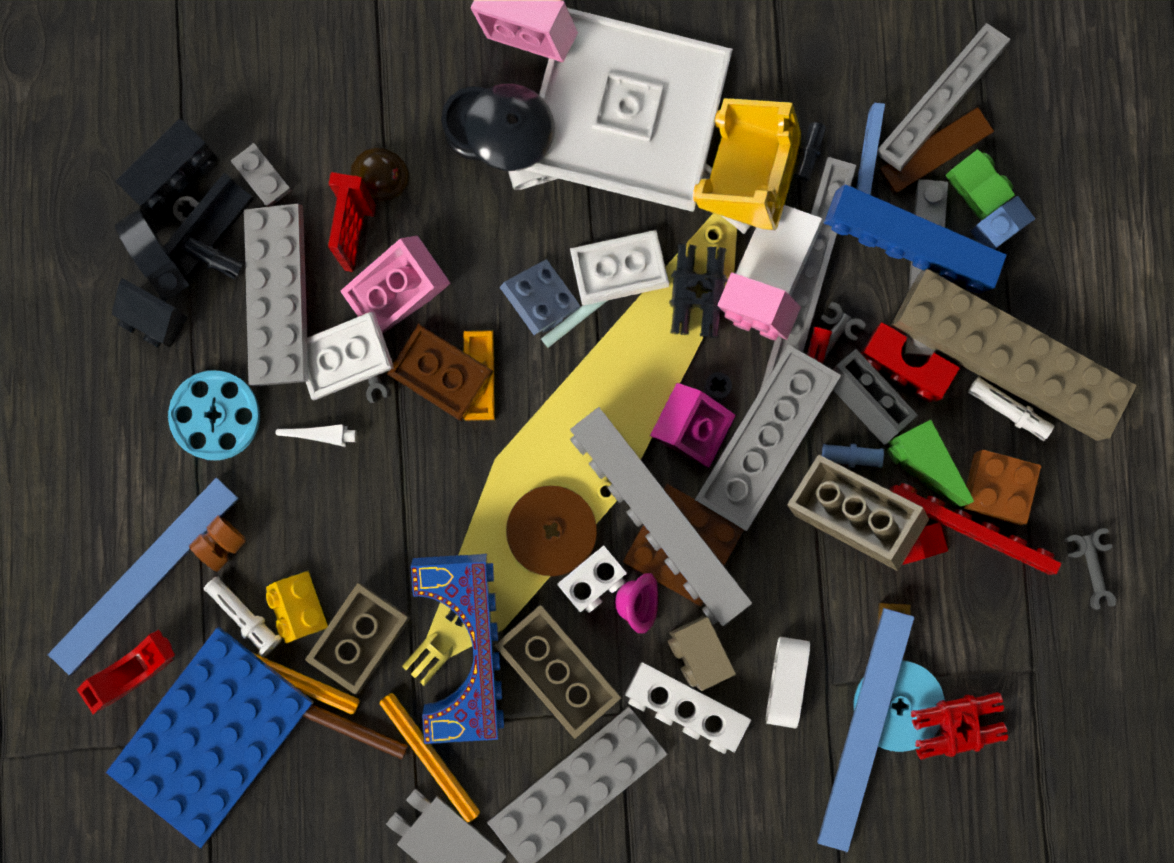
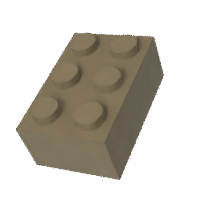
[305,583,411,695]
[667,616,736,691]

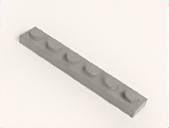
[877,23,1010,171]
[904,179,948,357]

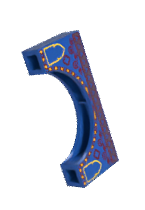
[411,554,504,744]

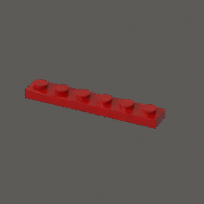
[889,483,1062,575]

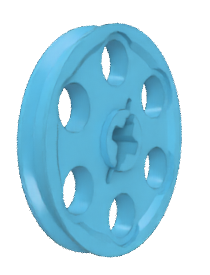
[168,370,260,460]

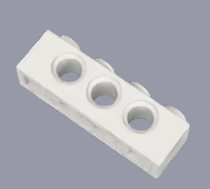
[625,662,751,754]

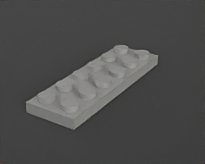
[244,204,309,386]
[695,344,841,531]
[487,706,667,863]

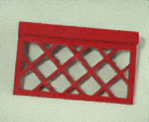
[328,172,376,272]

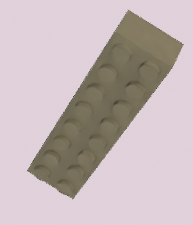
[891,269,1137,441]

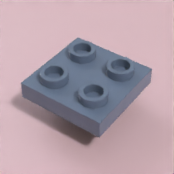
[500,259,581,335]

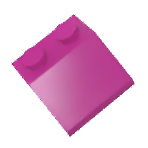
[650,383,736,468]

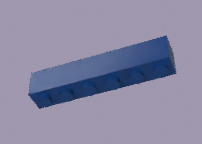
[824,184,1006,293]

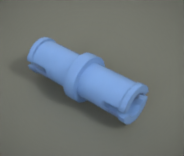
[822,444,884,468]

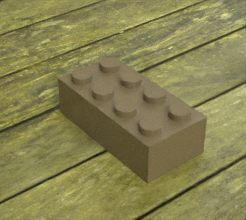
[787,454,929,571]
[494,605,621,739]

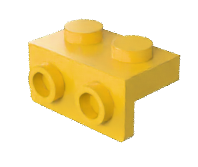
[266,571,328,643]

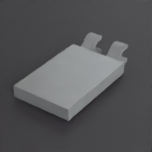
[386,789,507,863]

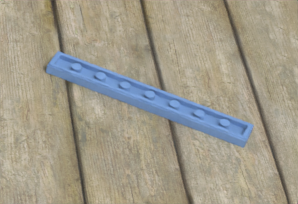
[48,478,239,675]
[817,608,914,852]

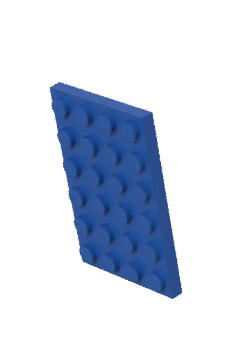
[106,627,314,848]

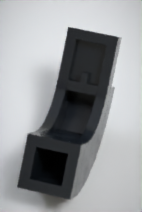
[115,208,190,302]

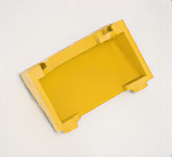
[693,98,801,230]

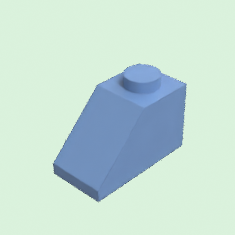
[970,196,1035,250]

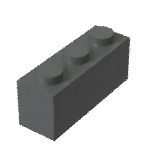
[833,349,918,445]

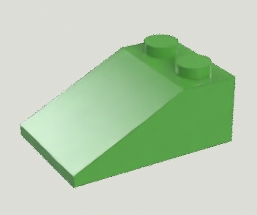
[888,420,974,507]

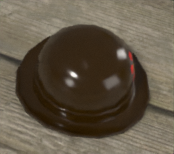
[350,148,409,201]

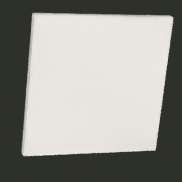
[524,8,732,212]

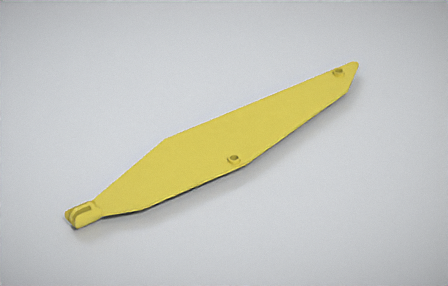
[402,213,737,686]

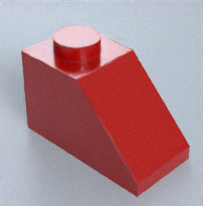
[902,522,948,565]

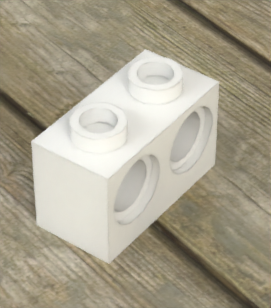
[557,545,627,613]

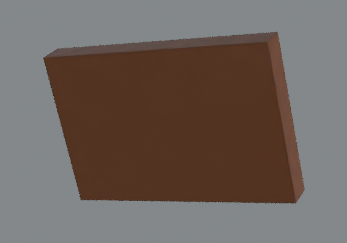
[387,324,494,421]

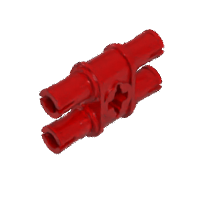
[911,692,1008,760]

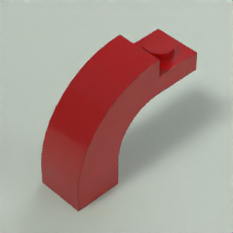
[77,629,175,714]

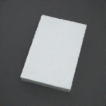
[736,205,824,296]
[570,230,669,306]
[306,312,394,400]

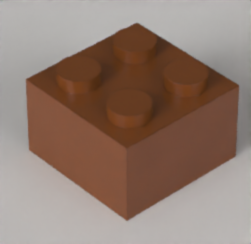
[960,450,1041,525]

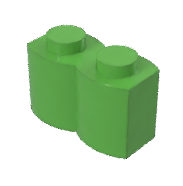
[946,149,1014,220]

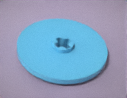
[854,660,945,752]

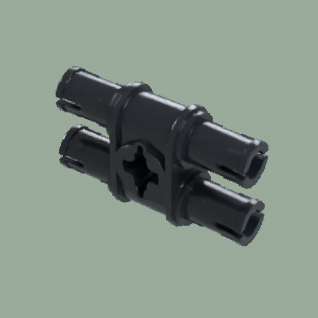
[669,244,728,338]

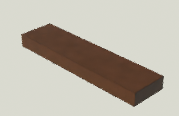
[879,107,994,195]

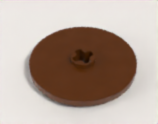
[506,486,597,576]

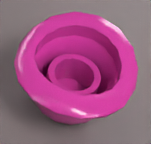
[615,573,658,633]

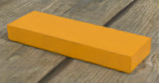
[464,331,495,421]

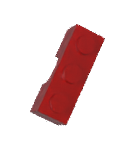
[861,322,959,402]

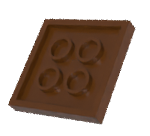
[623,484,744,607]

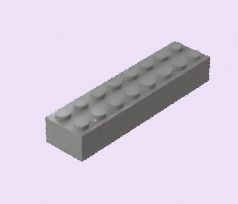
[570,407,752,626]

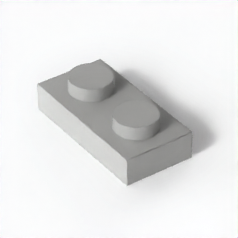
[231,143,292,207]

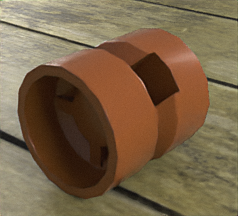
[189,515,247,572]

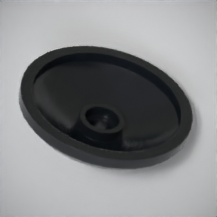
[465,84,555,171]

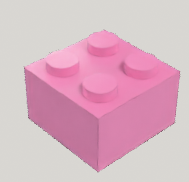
[717,272,801,341]

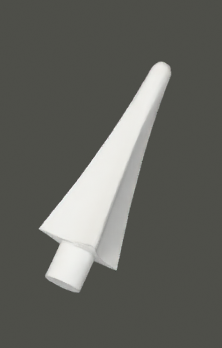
[276,424,357,447]

